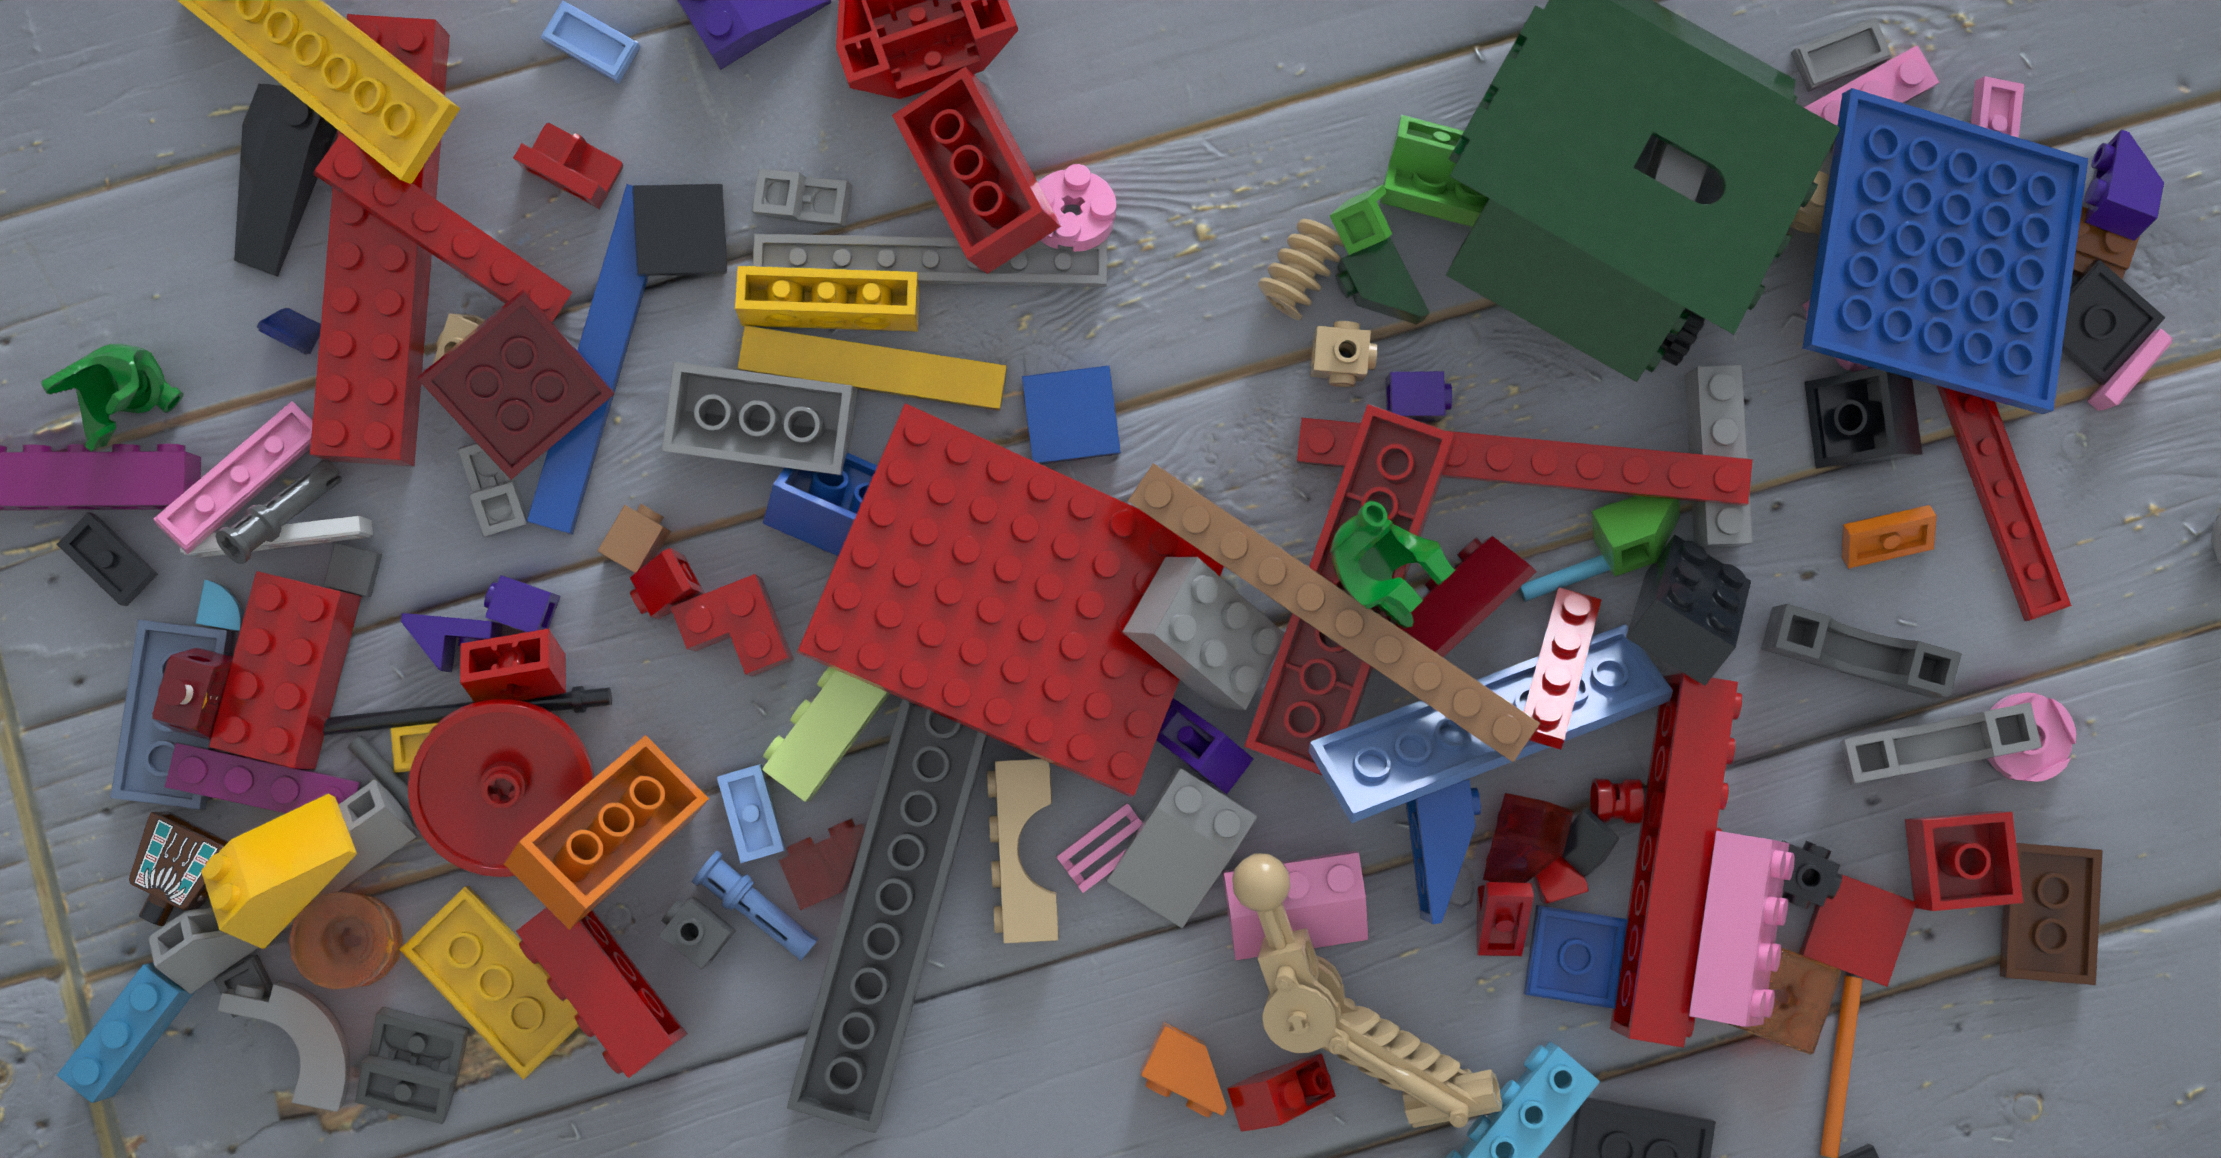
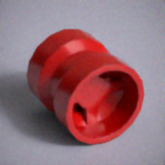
[1590,778,1644,824]

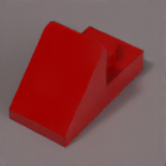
[1477,882,1534,956]

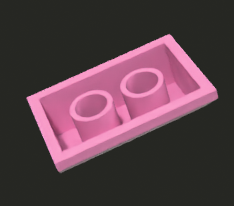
[1222,851,1368,960]

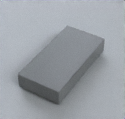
[1791,17,1893,92]

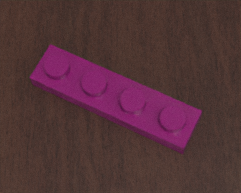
[165,742,361,813]

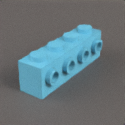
[1445,1041,1600,1158]

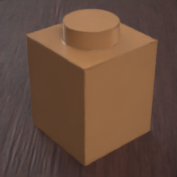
[597,504,671,573]

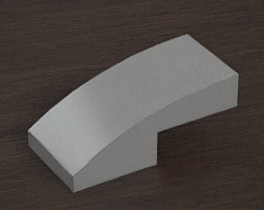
[752,169,853,228]
[458,443,528,537]

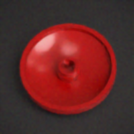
[408,699,594,877]

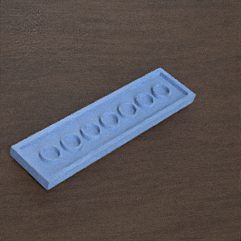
[1308,624,1673,824]

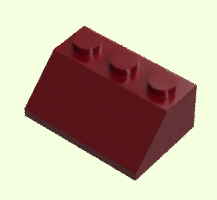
[1393,536,1537,657]

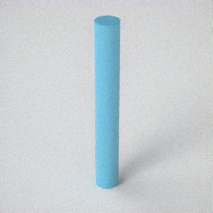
[1519,555,1610,602]

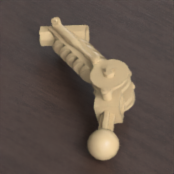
[1232,853,1502,1128]

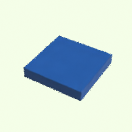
[1022,365,1121,464]
[1524,905,1628,1009]

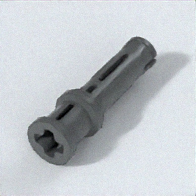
[215,459,342,564]

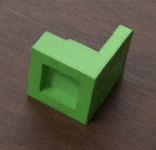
[1329,184,1392,255]

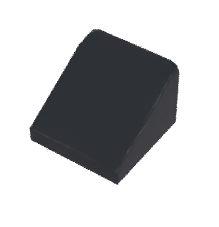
[1553,808,1619,877]

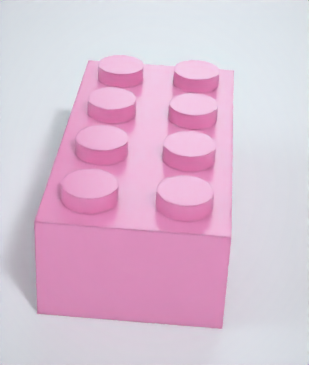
[1689,831,1794,1027]

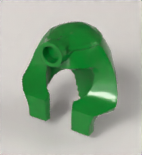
[41,344,184,452]
[1330,501,1455,628]

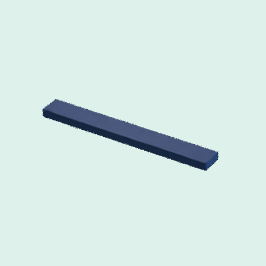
[527,184,649,535]

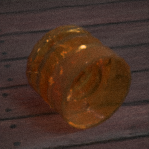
[289,892,404,990]

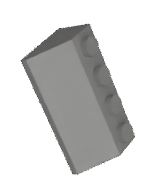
[662,362,858,475]

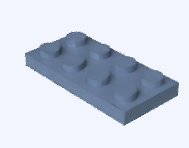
[110,619,233,809]

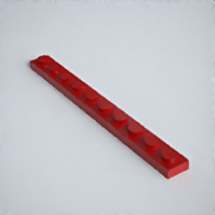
[1297,417,1753,506]

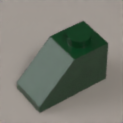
[1335,236,1430,325]

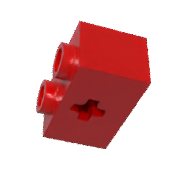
[460,628,566,702]

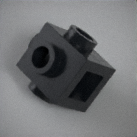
[1781,840,1842,909]

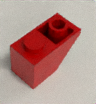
[1227,1053,1336,1132]

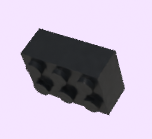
[1626,534,1751,686]

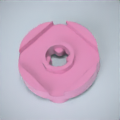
[1038,164,1116,252]
[1988,692,2077,782]

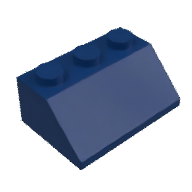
[763,453,877,556]

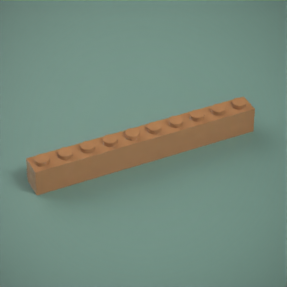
[1128,463,1540,762]

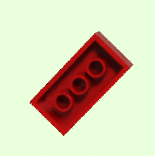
[892,67,1062,274]
[209,571,362,769]
[516,907,688,1078]

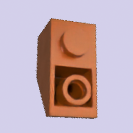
[1140,1022,1227,1118]

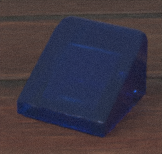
[257,308,321,355]

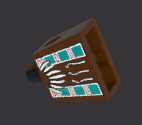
[129,811,229,926]

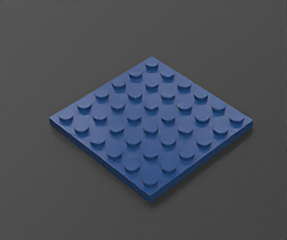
[1802,88,2088,414]

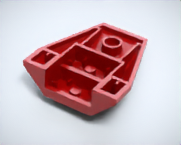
[836,0,1018,99]

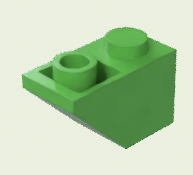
[1592,496,1680,577]

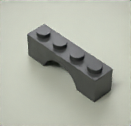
[1761,604,1962,698]

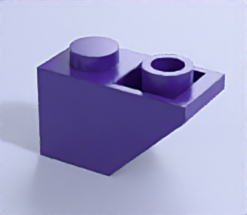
[2084,129,2164,241]

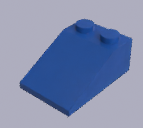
[1406,779,1481,924]

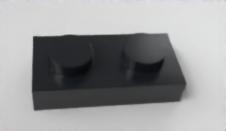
[56,512,158,606]

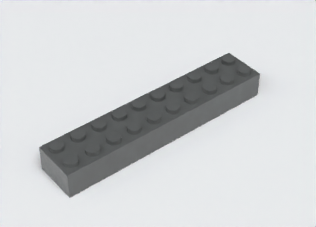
[787,699,988,1133]

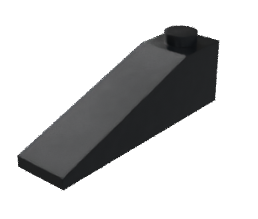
[234,83,337,277]

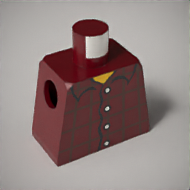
[152,648,233,740]

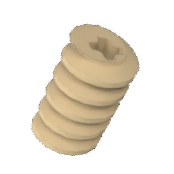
[1258,219,1345,320]

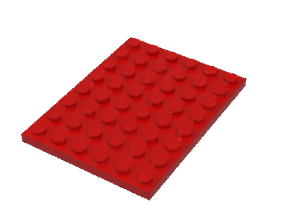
[796,403,1224,797]

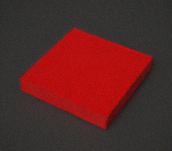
[1799,873,1917,987]

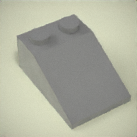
[1106,767,1257,928]

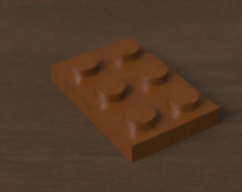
[2000,843,2103,985]

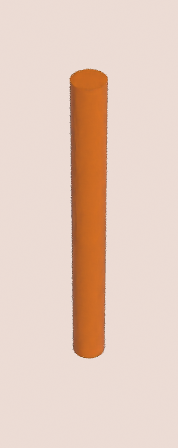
[1820,975,1863,1158]

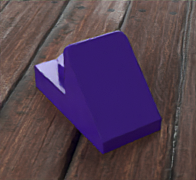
[401,613,502,673]

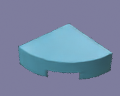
[196,580,244,631]

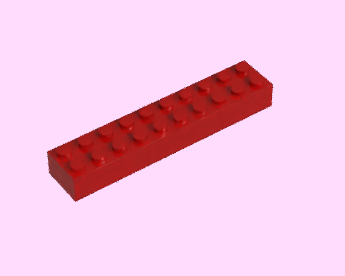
[310,14,450,467]

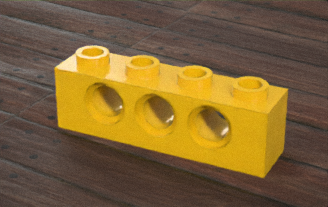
[735,266,920,332]

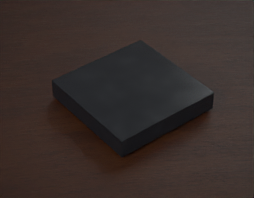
[632,184,727,276]
[2062,260,2166,385]

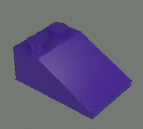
[677,0,832,70]

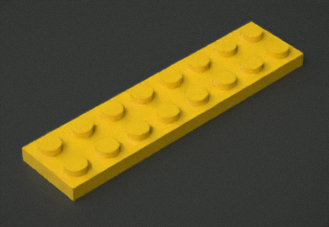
[177,0,461,184]

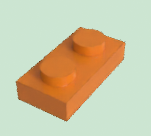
[1841,505,1937,569]

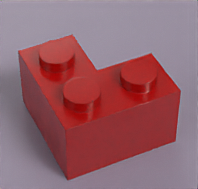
[670,574,794,676]

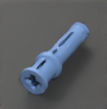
[691,850,819,962]

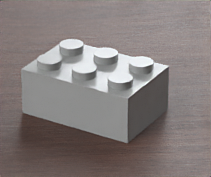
[1123,557,1285,710]

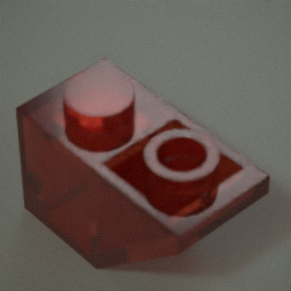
[1482,793,1574,883]
[779,818,867,910]

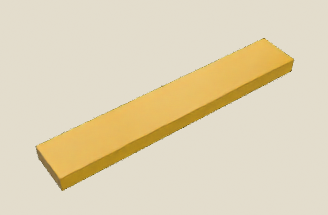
[737,326,1007,411]

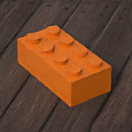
[504,735,709,930]

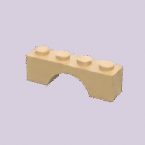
[987,759,1059,943]

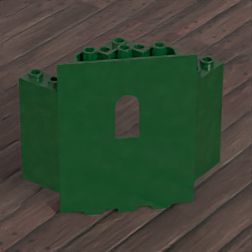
[1446,0,1840,382]

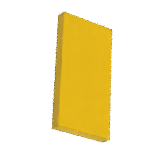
[399,886,579,1080]

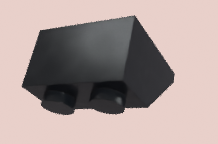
[1804,368,1923,469]

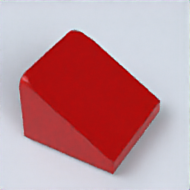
[1528,851,1589,903]

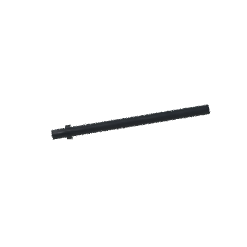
[323,686,612,735]

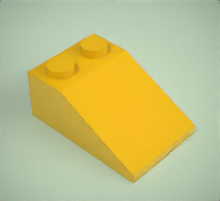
[201,793,357,949]

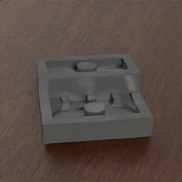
[355,1007,470,1124]

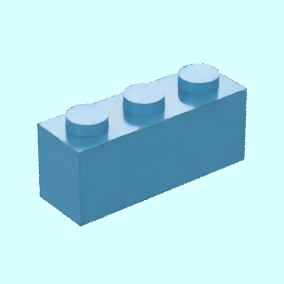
[56,962,197,1103]

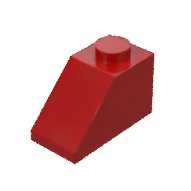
[630,548,705,620]

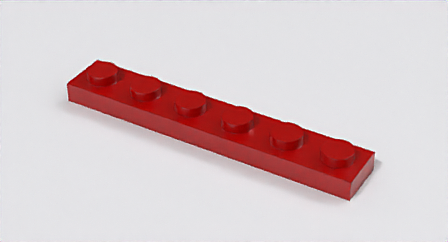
[313,134,572,322]

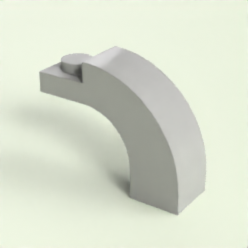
[217,980,351,1112]

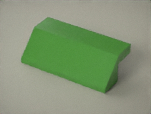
[1380,115,1489,227]

